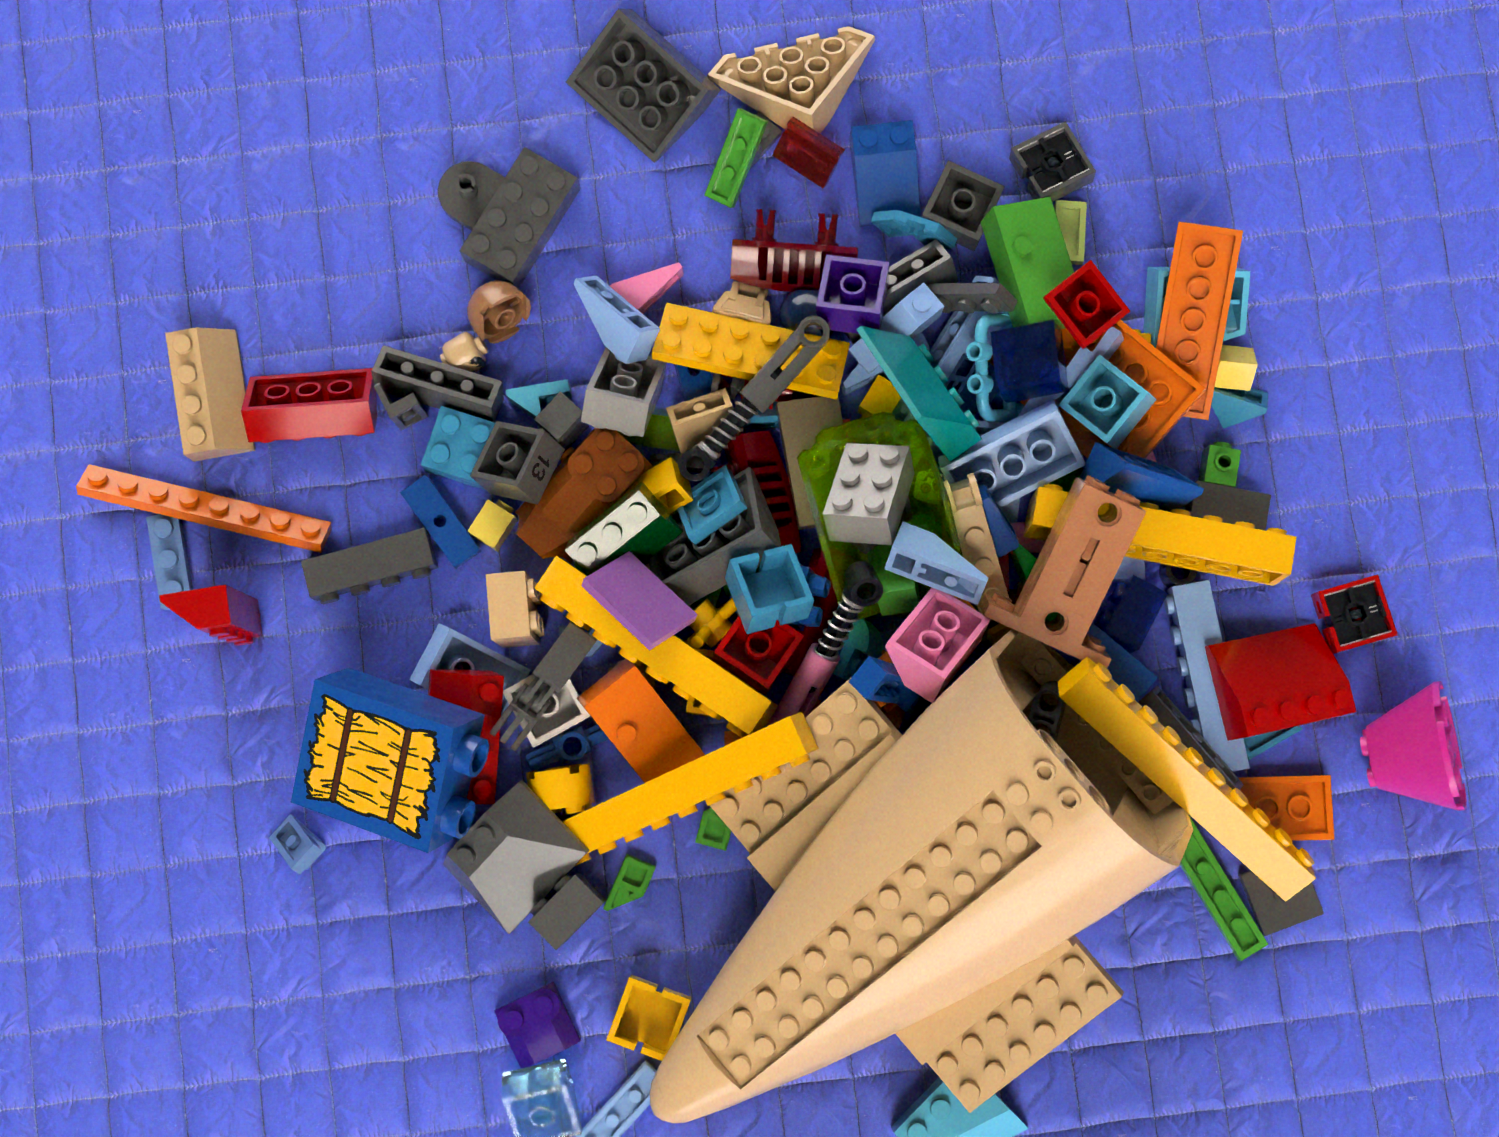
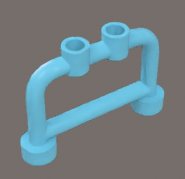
[966,312,1024,423]

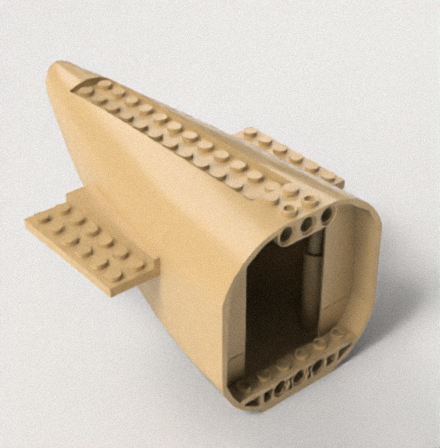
[650,629,1193,1124]

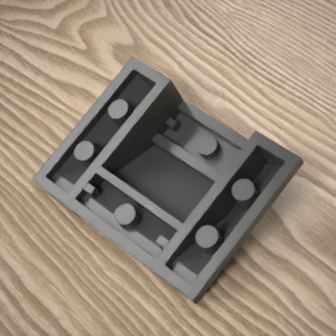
[443,780,590,934]

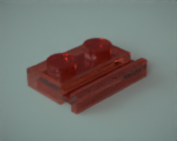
[772,117,845,188]

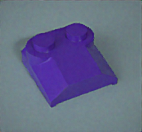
[494,982,581,1070]

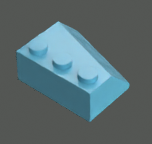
[1143,267,1251,348]
[891,1078,1029,1137]

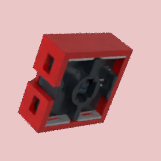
[1311,574,1398,654]

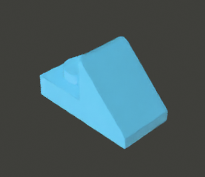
[506,379,572,419]

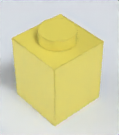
[1215,345,1258,391]
[468,499,518,552]

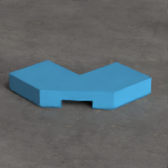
[871,210,957,249]

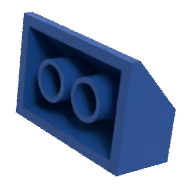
[1080,442,1204,512]

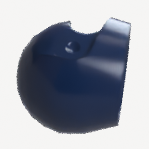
[779,290,834,336]

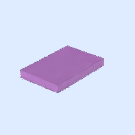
[581,551,697,651]

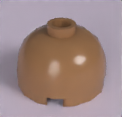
[467,280,531,344]

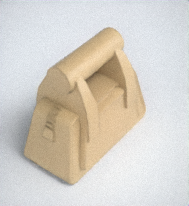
[712,281,772,325]

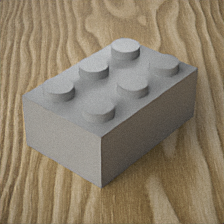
[581,348,667,437]
[823,443,915,545]

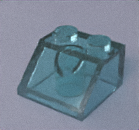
[501,1058,582,1137]

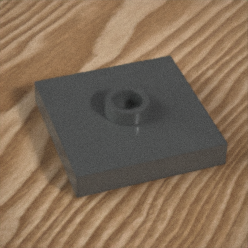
[1238,870,1324,936]

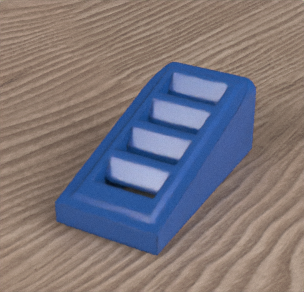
[978,484,1019,558]

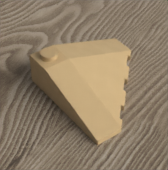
[707,26,875,141]

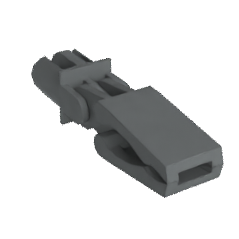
[489,621,597,752]

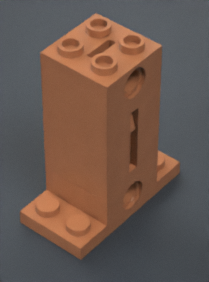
[979,475,1146,668]

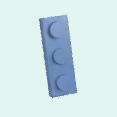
[146,514,193,610]

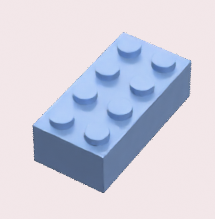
[938,399,1086,507]

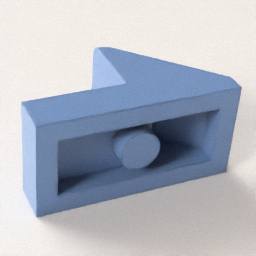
[269,814,326,875]

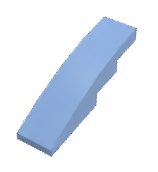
[1018,326,1124,417]

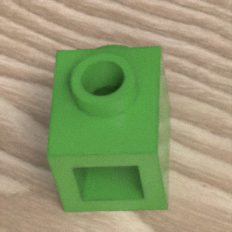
[1198,442,1241,488]

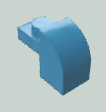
[828,606,883,682]

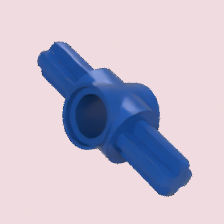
[525,724,609,771]

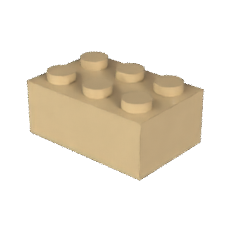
[486,571,545,648]

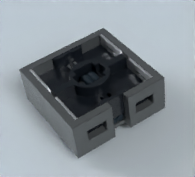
[1009,121,1096,202]

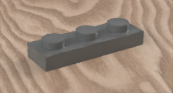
[927,283,1018,314]

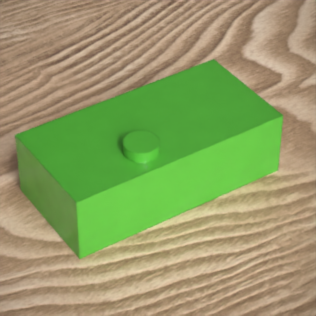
[981,197,1074,338]

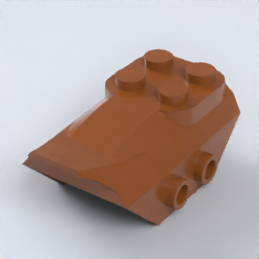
[515,428,653,563]

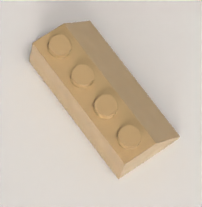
[165,327,255,462]

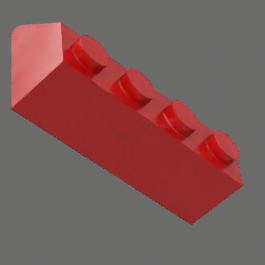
[241,368,377,443]
[159,584,263,645]
[428,669,504,804]

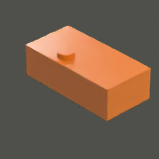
[576,658,705,783]

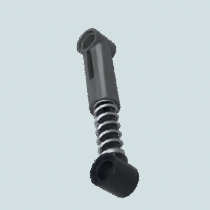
[678,316,830,482]

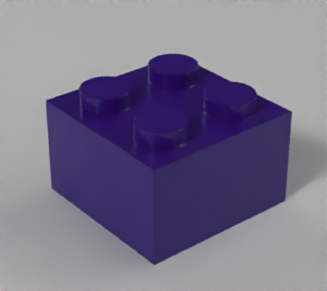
[816,254,889,334]

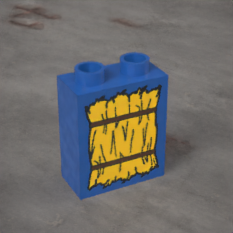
[291,668,489,853]

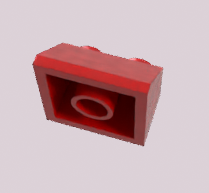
[1043,260,1130,349]
[712,616,804,695]

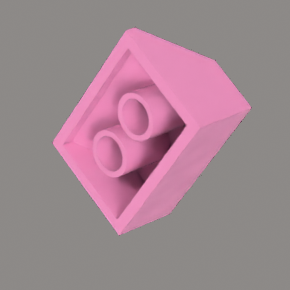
[885,588,991,703]

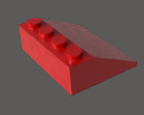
[1205,623,1357,741]

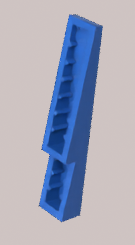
[848,656,952,715]

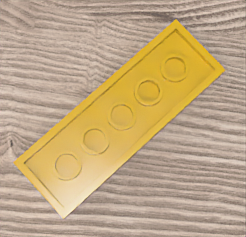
[652,302,850,400]

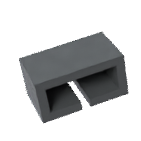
[534,391,589,454]

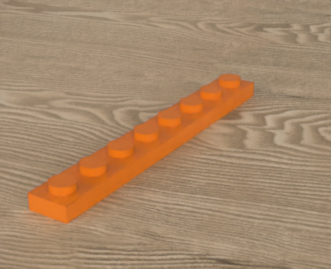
[76,464,332,553]

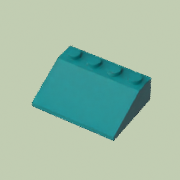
[856,326,982,462]

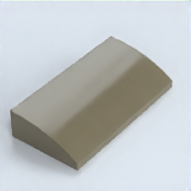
[776,397,847,531]

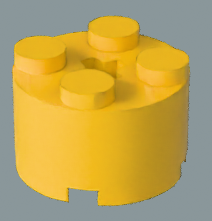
[526,763,595,814]

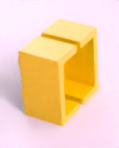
[606,974,692,1061]

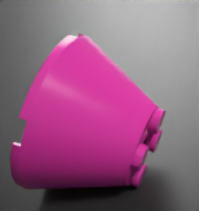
[1360,681,1467,811]

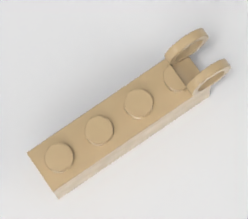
[941,473,1009,614]

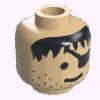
[440,332,489,373]

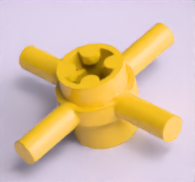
[684,598,737,648]

